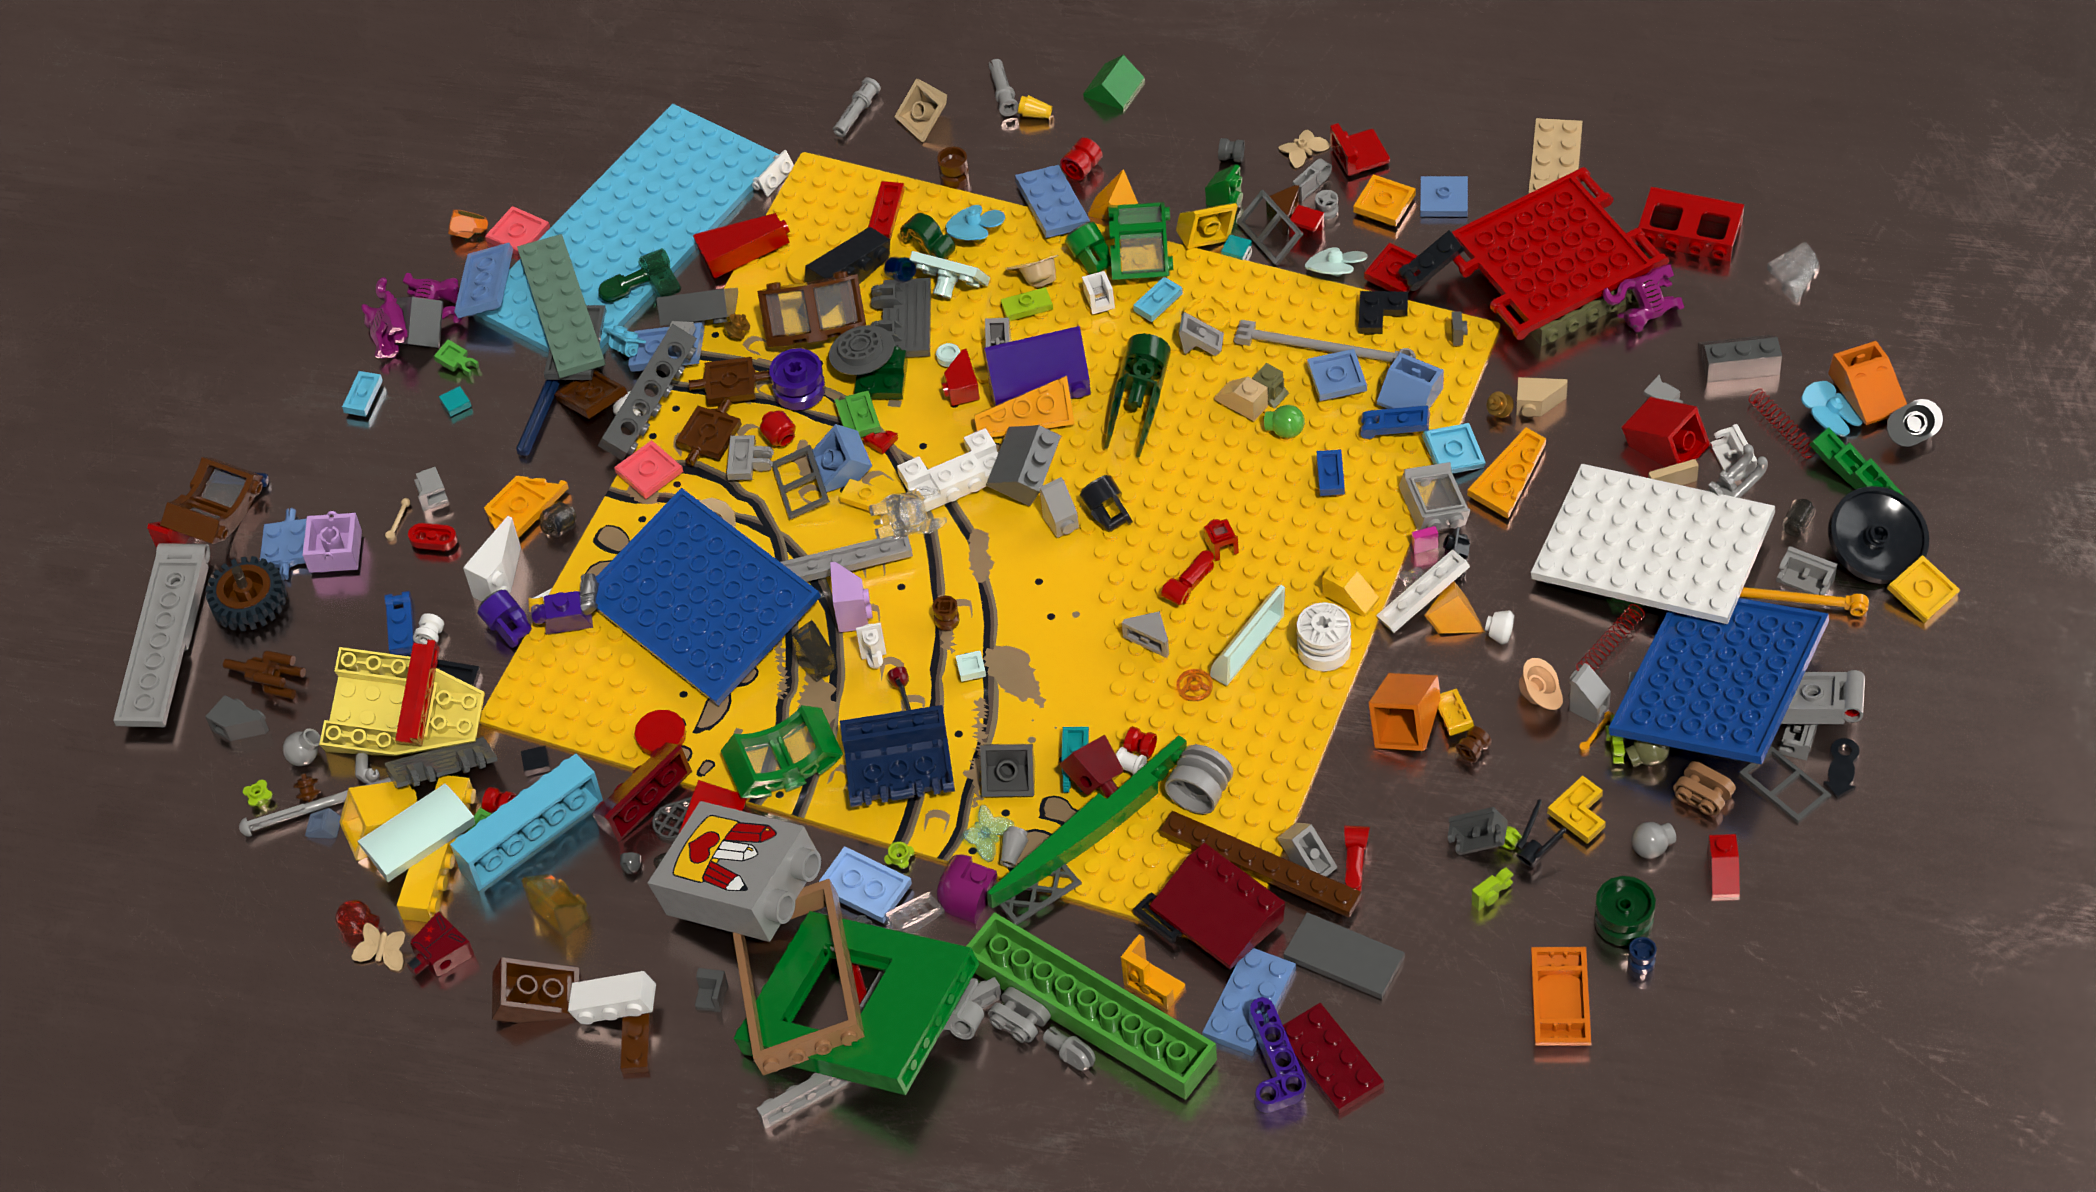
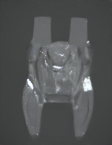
[869,487,947,539]

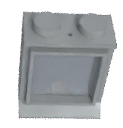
[1399,462,1471,531]

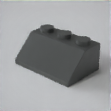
[657,288,738,327]
[1698,335,1782,383]
[986,425,1061,506]

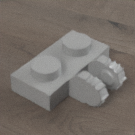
[727,435,774,480]

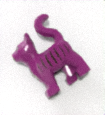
[1603,264,1685,332]
[395,273,462,323]
[361,277,408,359]

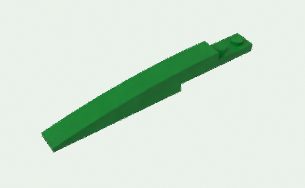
[987,735,1187,908]

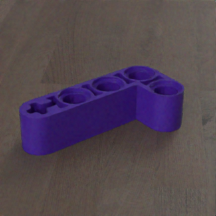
[1249,997,1306,1113]

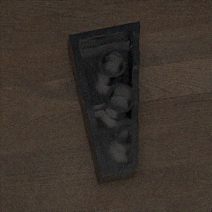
[803,227,891,316]

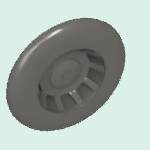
[829,325,894,375]

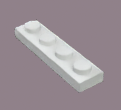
[1376,550,1470,633]

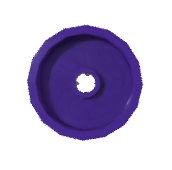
[769,348,825,410]

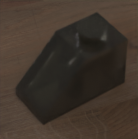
[792,620,836,682]

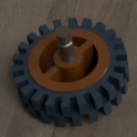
[206,556,287,631]

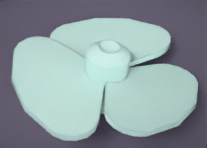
[1305,247,1368,277]

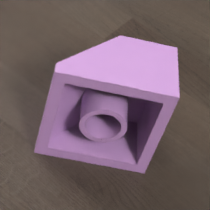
[830,562,873,632]

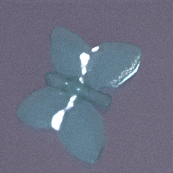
[963,805,1014,862]

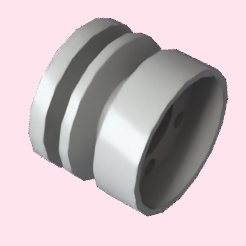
[1165,744,1233,814]

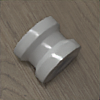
[1315,190,1339,220]

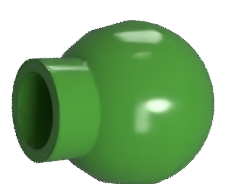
[1264,404,1305,439]

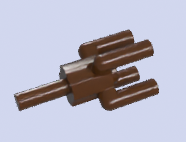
[223,650,306,699]

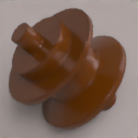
[293,773,321,803]

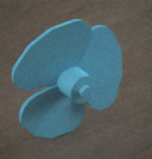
[946,205,1005,240]
[1801,381,1863,437]

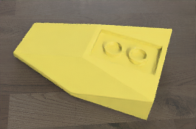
[319,647,485,756]

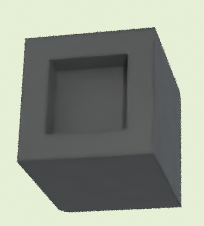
[695,968,728,1012]

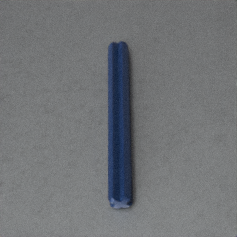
[516,380,561,457]

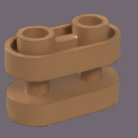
[1673,761,1736,815]

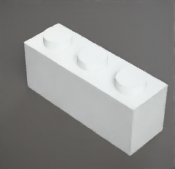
[568,971,656,1024]

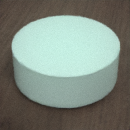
[936,343,960,367]

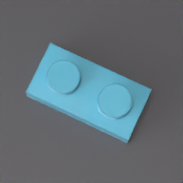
[1133,277,1183,322]
[342,371,383,416]

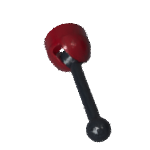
[887,667,911,710]

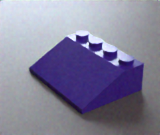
[984,326,1091,406]

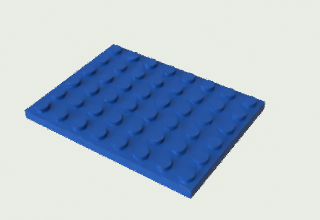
[596,488,821,706]
[1609,598,1829,765]

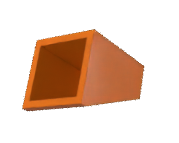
[1368,673,1441,751]

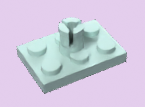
[910,251,990,299]

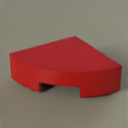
[863,431,898,454]

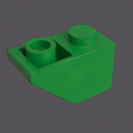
[1205,165,1243,207]

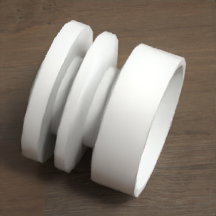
[1297,602,1351,672]

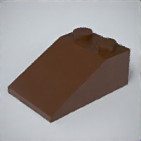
[492,957,579,1023]

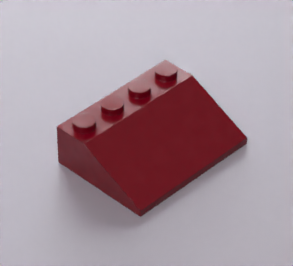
[1150,842,1285,969]

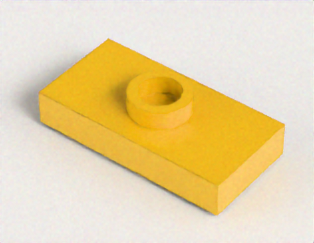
[839,479,895,516]
[1437,688,1474,736]

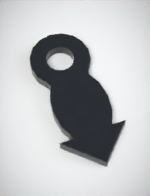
[1823,738,1860,799]

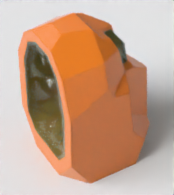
[448,210,488,238]

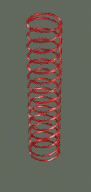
[1748,388,1816,459]
[1576,604,1645,672]

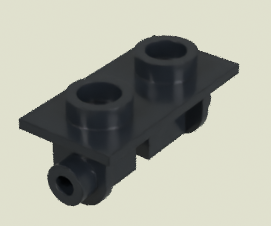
[1443,527,1470,580]

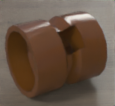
[937,146,970,190]

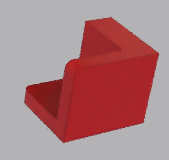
[1289,205,1324,237]

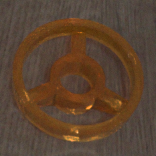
[1177,669,1213,701]

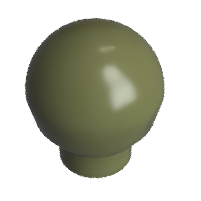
[1625,740,1670,768]

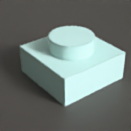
[956,651,986,682]

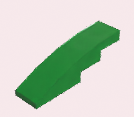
[1809,427,1904,496]

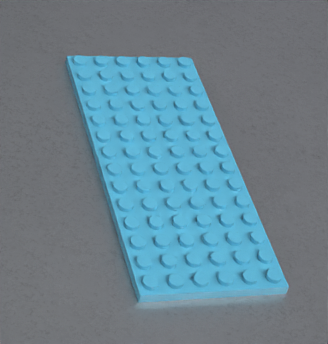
[475,103,779,353]

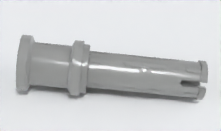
[988,59,1019,116]
[833,77,881,137]

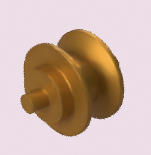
[724,314,750,339]
[1487,391,1514,418]

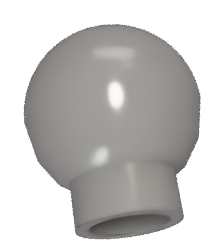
[283,728,321,766]
[1631,822,1676,859]

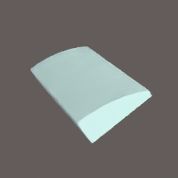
[1210,585,1285,686]
[358,784,475,882]

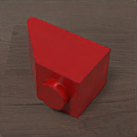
[942,348,980,406]
[1707,834,1740,898]

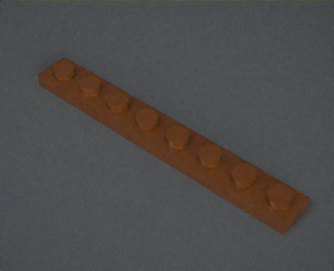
[1160,811,1362,918]

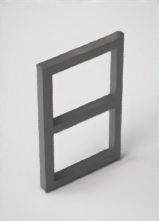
[1237,190,1303,266]
[772,445,830,519]
[1739,746,1831,823]

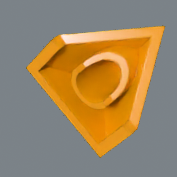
[1088,169,1138,221]
[1424,581,1485,634]

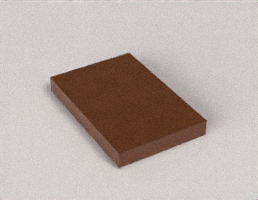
[554,370,628,419]

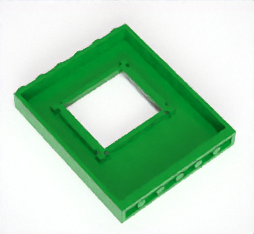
[733,911,980,1095]

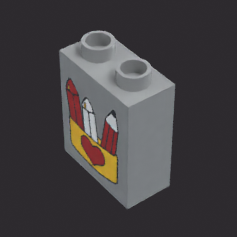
[648,801,821,942]

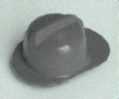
[1887,399,1943,447]

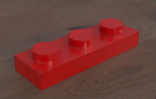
[868,181,905,239]

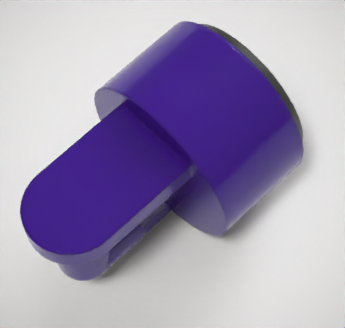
[477,589,532,648]

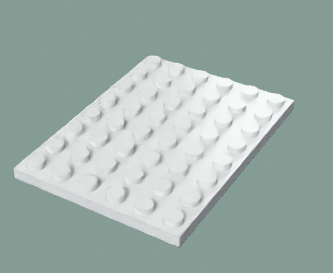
[1531,464,1775,624]

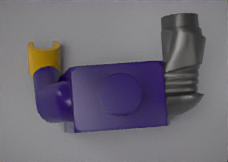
[528,573,599,634]

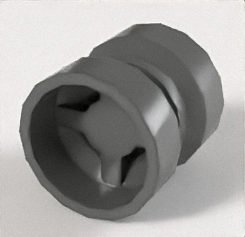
[1218,138,1245,163]

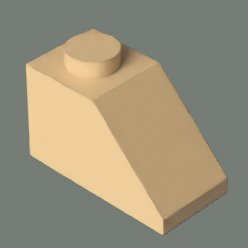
[1215,377,1268,421]
[1516,377,1567,417]

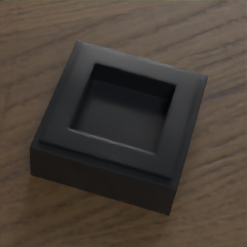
[521,745,551,776]

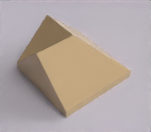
[894,79,947,142]

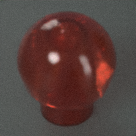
[335,900,380,936]

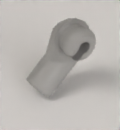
[355,753,380,784]

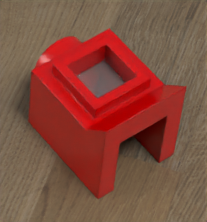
[1204,519,1239,561]

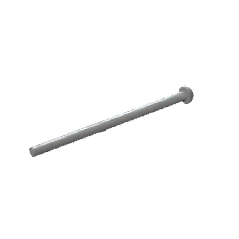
[239,777,392,837]

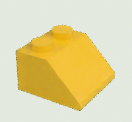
[1176,203,1238,249]

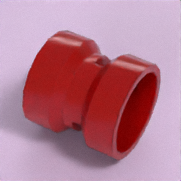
[1123,726,1157,759]
[482,787,516,814]

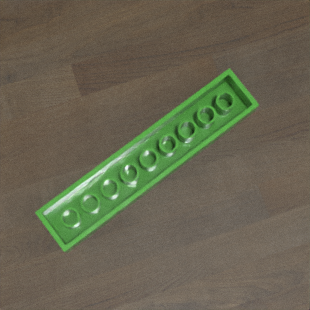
[966,912,1217,1100]

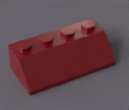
[592,742,692,843]

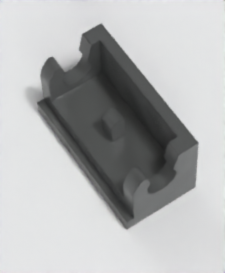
[1448,807,1508,855]

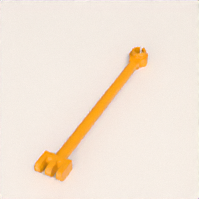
[1740,587,1869,617]

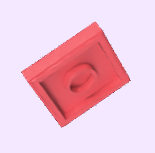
[485,206,550,256]
[614,440,683,499]

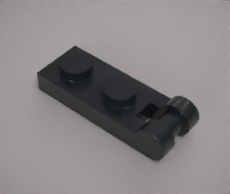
[1398,230,1465,291]

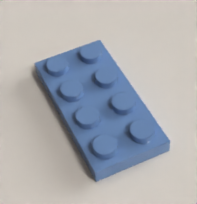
[1015,165,1090,238]
[454,243,513,318]
[1202,948,1296,1056]

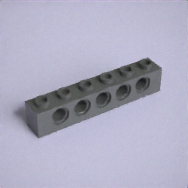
[598,323,697,461]

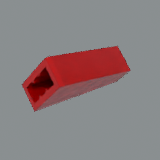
[693,213,790,279]

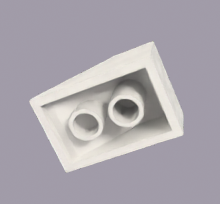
[463,516,521,601]

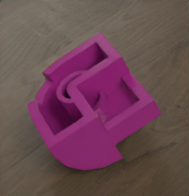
[936,854,998,924]

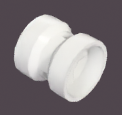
[413,613,445,644]

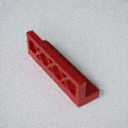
[395,639,440,746]

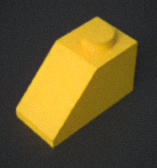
[1322,560,1379,617]

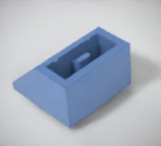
[1377,352,1444,409]

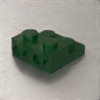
[854,346,908,399]

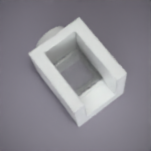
[1082,271,1115,315]

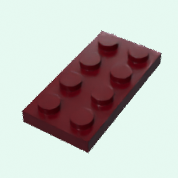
[1278,1002,1384,1114]

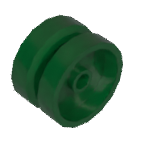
[1594,876,1656,946]

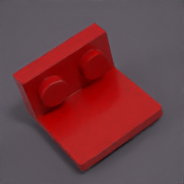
[1330,123,1390,176]

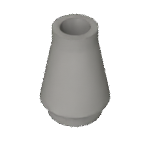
[1000,826,1028,868]

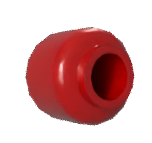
[760,411,796,447]

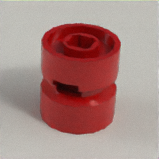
[1060,137,1103,181]

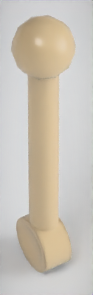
[385,498,411,541]

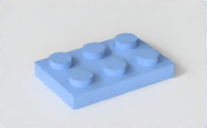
[819,846,912,924]

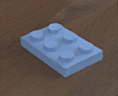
[628,322,705,372]

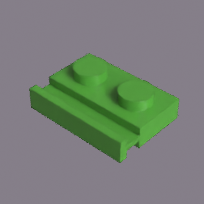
[834,391,881,438]

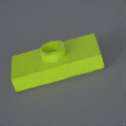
[1001,287,1053,321]

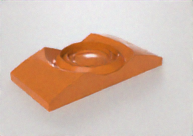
[1531,947,1591,1046]

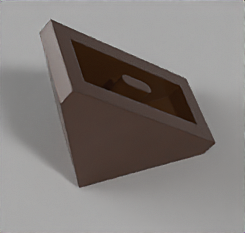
[1266,185,1300,235]

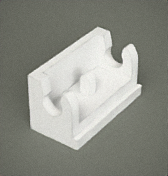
[1710,424,1757,482]

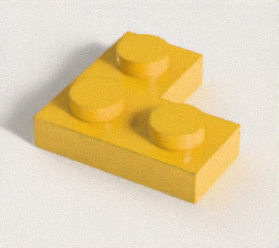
[1547,775,1606,844]

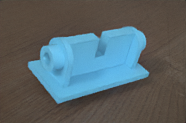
[604,325,646,357]

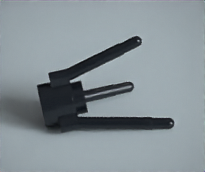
[1516,799,1566,868]

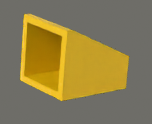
[339,782,417,861]

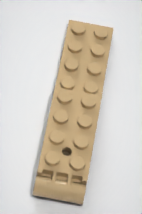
[1529,118,1582,193]

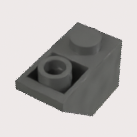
[205,695,269,741]

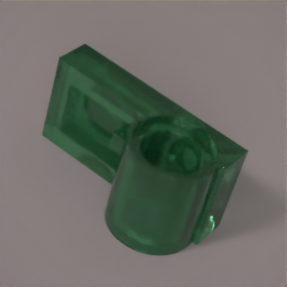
[638,248,681,297]

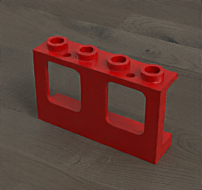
[1637,187,1745,262]

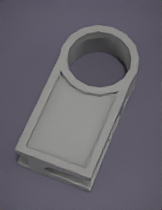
[1293,158,1332,202]

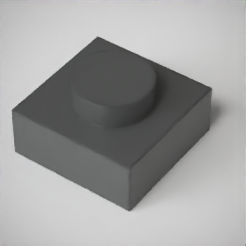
[1451,311,1468,346]

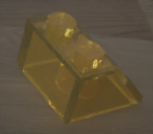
[521,874,589,938]

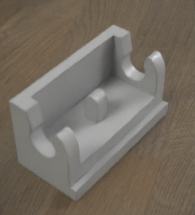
[1776,546,1837,595]
[1779,724,1818,761]

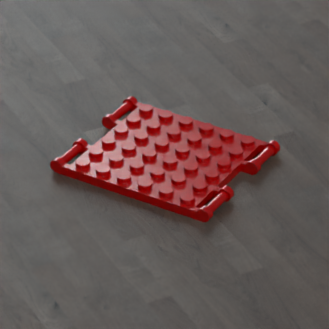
[1452,167,1669,340]

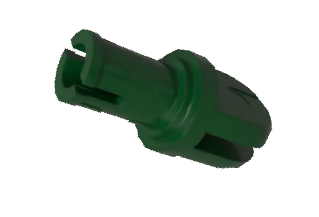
[598,268,649,303]

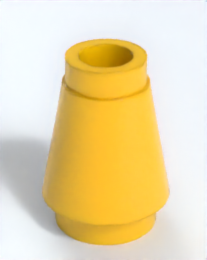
[1018,95,1053,119]

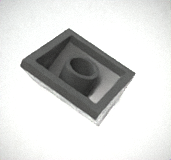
[396,297,443,348]
[980,744,1035,797]

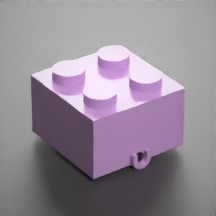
[303,511,362,573]

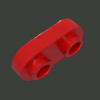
[408,523,458,551]

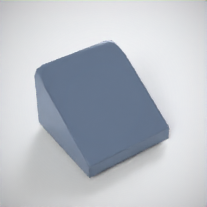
[305,808,341,838]

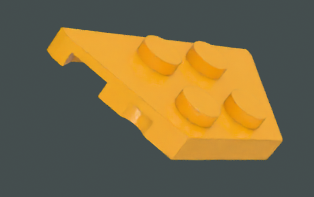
[484,476,569,538]

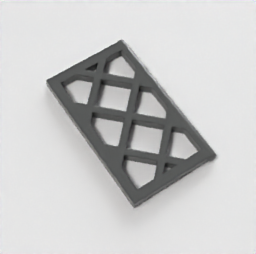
[999,864,1082,925]

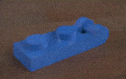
[1361,405,1430,439]
[385,591,415,655]

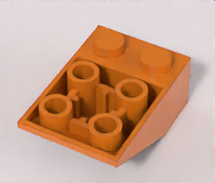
[1828,341,1907,425]

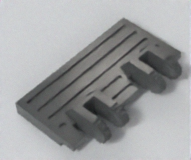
[871,278,931,357]
[385,737,498,788]

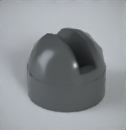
[620,852,641,874]

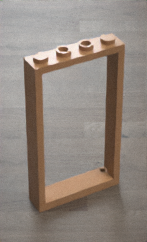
[733,879,865,1075]

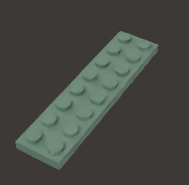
[517,234,606,378]

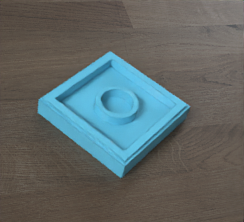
[1422,423,1486,474]

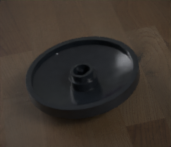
[1828,486,1929,584]

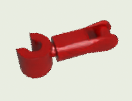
[1161,550,1214,605]
[1344,825,1370,891]

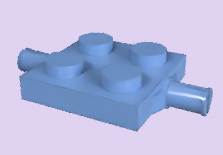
[260,508,307,580]

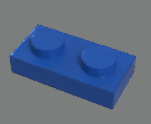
[1317,449,1345,496]

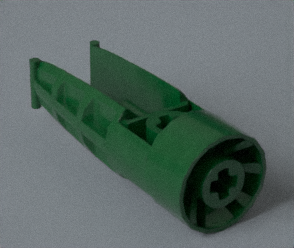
[1104,333,1171,457]

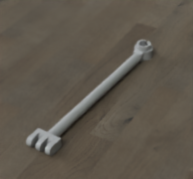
[1234,320,1416,362]

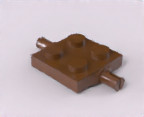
[689,357,771,405]
[676,398,742,466]

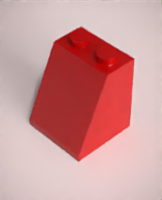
[1621,397,1710,467]

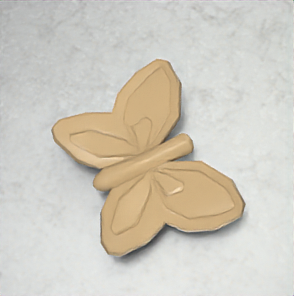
[1279,130,1331,169]
[352,923,405,972]

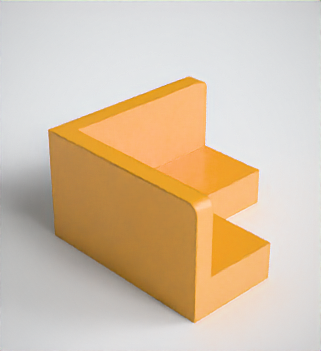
[1121,934,1185,1010]

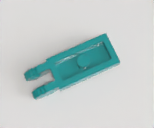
[1061,727,1089,792]

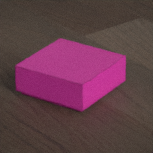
[1411,526,1438,554]

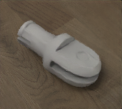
[1043,1027,1096,1071]

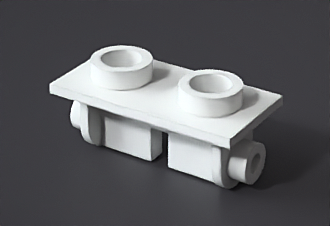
[752,150,794,197]
[856,622,886,669]

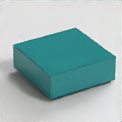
[1221,235,1252,260]
[439,386,472,417]

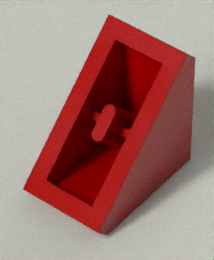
[147,521,190,549]

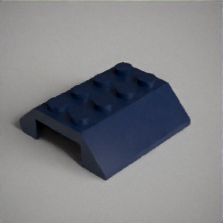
[840,705,955,807]

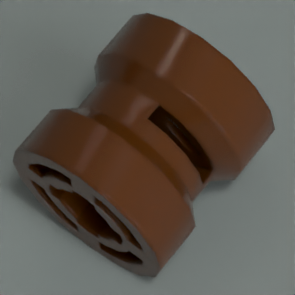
[932,595,960,631]
[1455,726,1492,763]

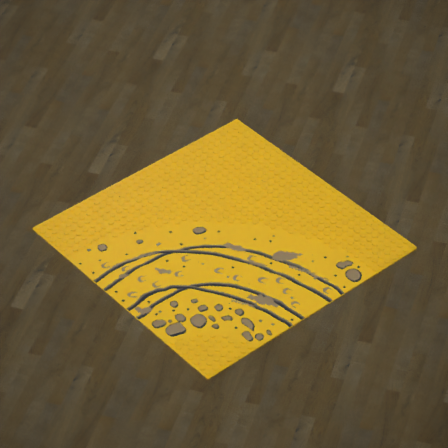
[479,152,1500,931]

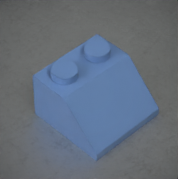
[807,424,872,492]

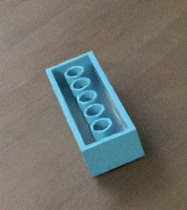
[450,754,603,891]

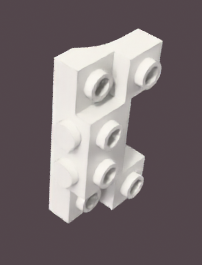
[897,428,998,515]

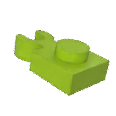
[1605,715,1625,764]
[1472,867,1514,911]

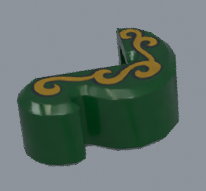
[900,213,955,259]

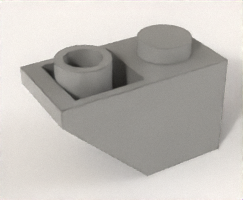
[1568,663,1611,724]

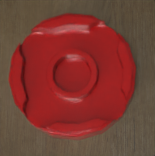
[634,710,687,755]

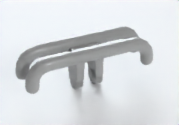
[1707,444,1768,498]

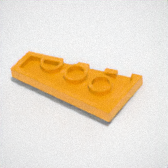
[974,375,1074,437]
[1467,427,1546,519]

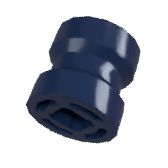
[1628,937,1657,974]

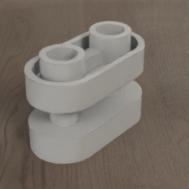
[988,987,1051,1043]

